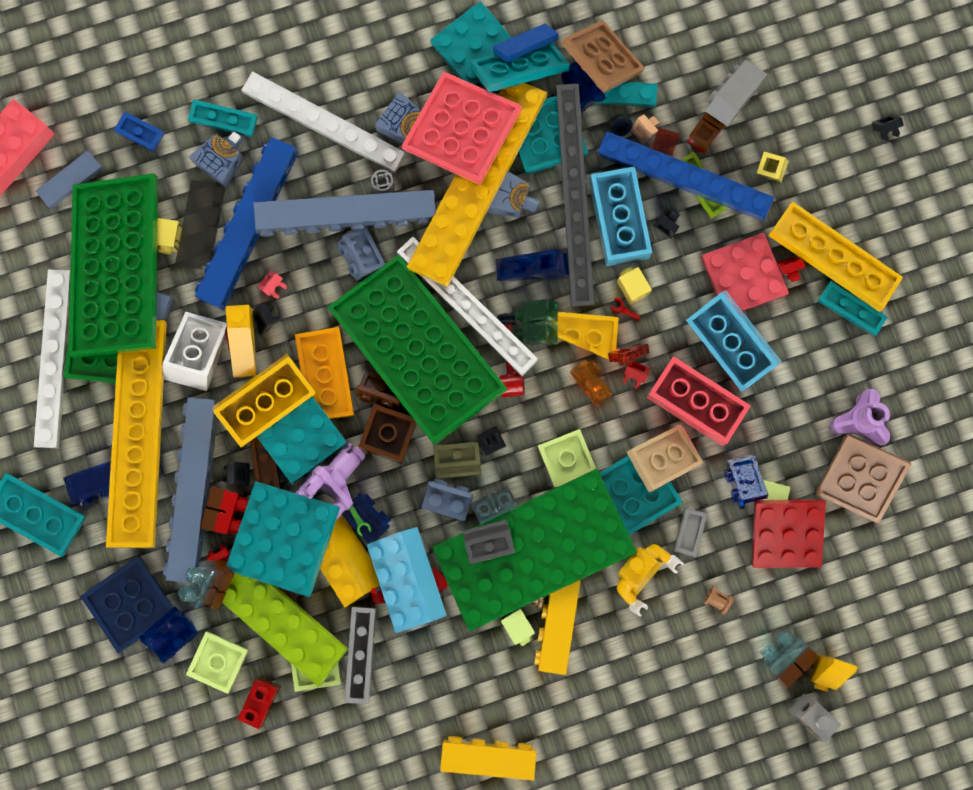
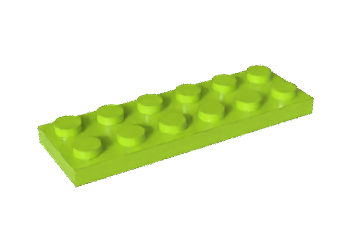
[222,573,348,687]

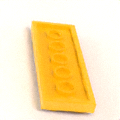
[768,201,903,312]

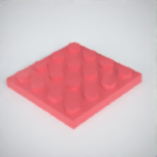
[401,71,522,185]

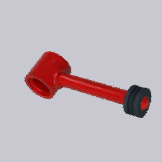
[497,313,525,398]

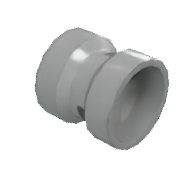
[371,170,394,194]

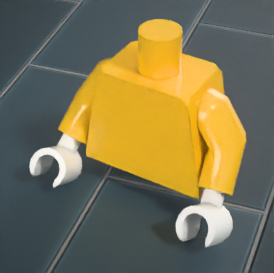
[617,544,684,617]

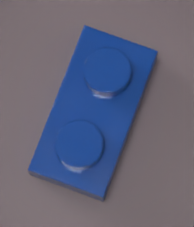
[114,111,165,152]

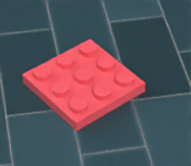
[701,233,789,311]

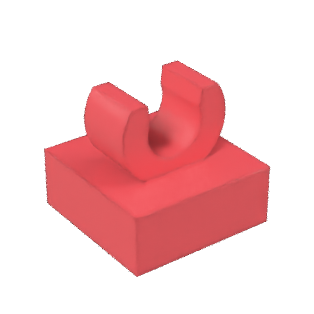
[257,271,287,299]

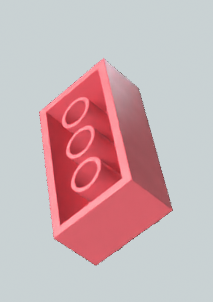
[0,99,55,196]
[646,356,751,446]

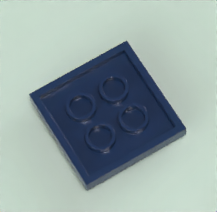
[80,556,178,654]

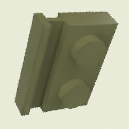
[433,442,482,479]

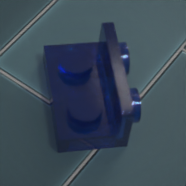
[561,61,606,113]
[724,454,768,509]
[139,606,198,664]

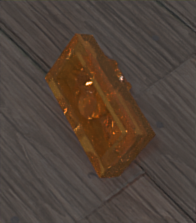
[570,359,613,407]

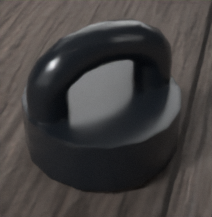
[608,113,632,137]

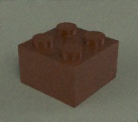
[358,404,417,464]

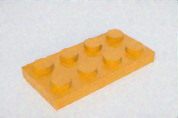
[295,327,355,420]

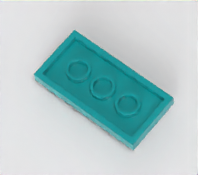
[470,43,569,92]
[0,473,87,557]

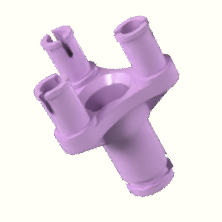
[828,389,890,446]
[295,443,365,520]

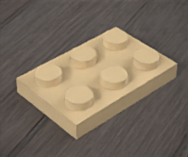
[627,424,703,492]

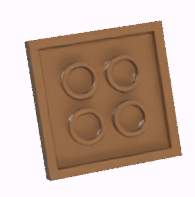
[561,20,645,93]
[815,433,912,524]

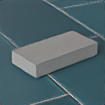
[673,507,708,558]

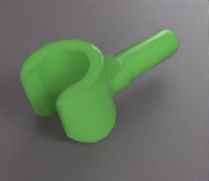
[349,506,371,536]

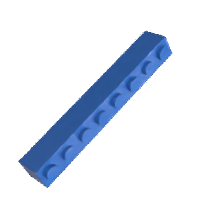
[598,131,774,222]
[195,137,298,311]

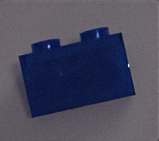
[342,492,391,544]

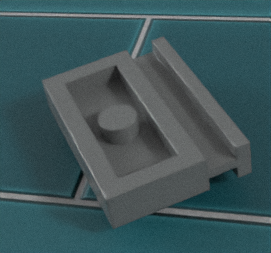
[462,520,516,565]

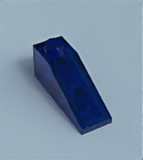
[496,249,569,281]

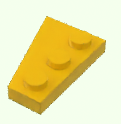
[549,311,619,362]

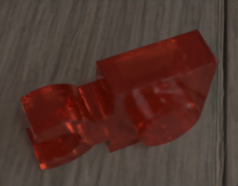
[652,127,680,156]
[608,343,650,366]

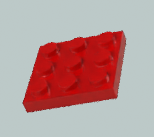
[751,500,826,568]

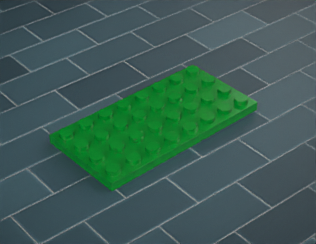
[68,173,158,358]
[327,254,507,445]
[432,468,638,632]

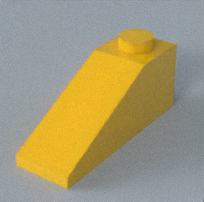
[226,305,257,378]
[808,654,857,692]

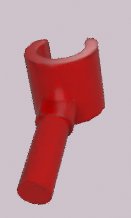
[610,298,640,321]
[369,588,385,606]

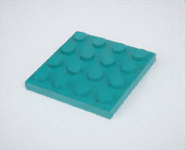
[226,481,340,597]

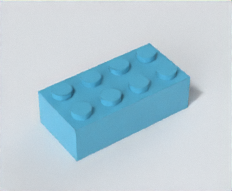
[589,167,652,267]
[686,291,782,392]
[367,527,447,633]

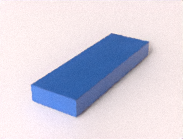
[493,23,559,63]

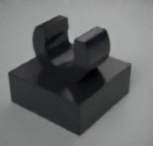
[872,114,904,141]
[654,210,680,238]
[253,303,280,334]
[476,426,506,456]
[223,462,250,486]

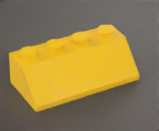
[213,354,316,447]
[320,513,380,608]

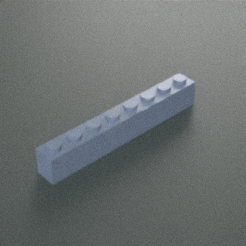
[253,190,436,237]
[163,397,219,583]

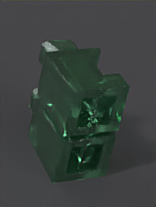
[515,299,558,346]

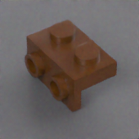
[356,370,401,411]

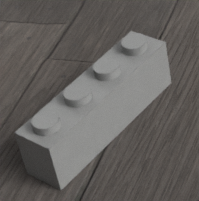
[706,60,767,126]
[344,606,377,704]

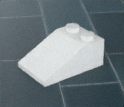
[162,312,227,391]

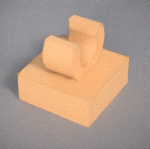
[631,114,660,146]

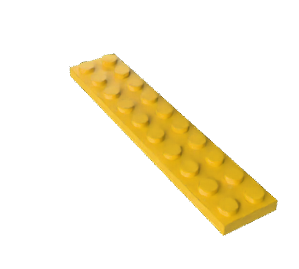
[407,83,548,287]
[106,320,167,548]

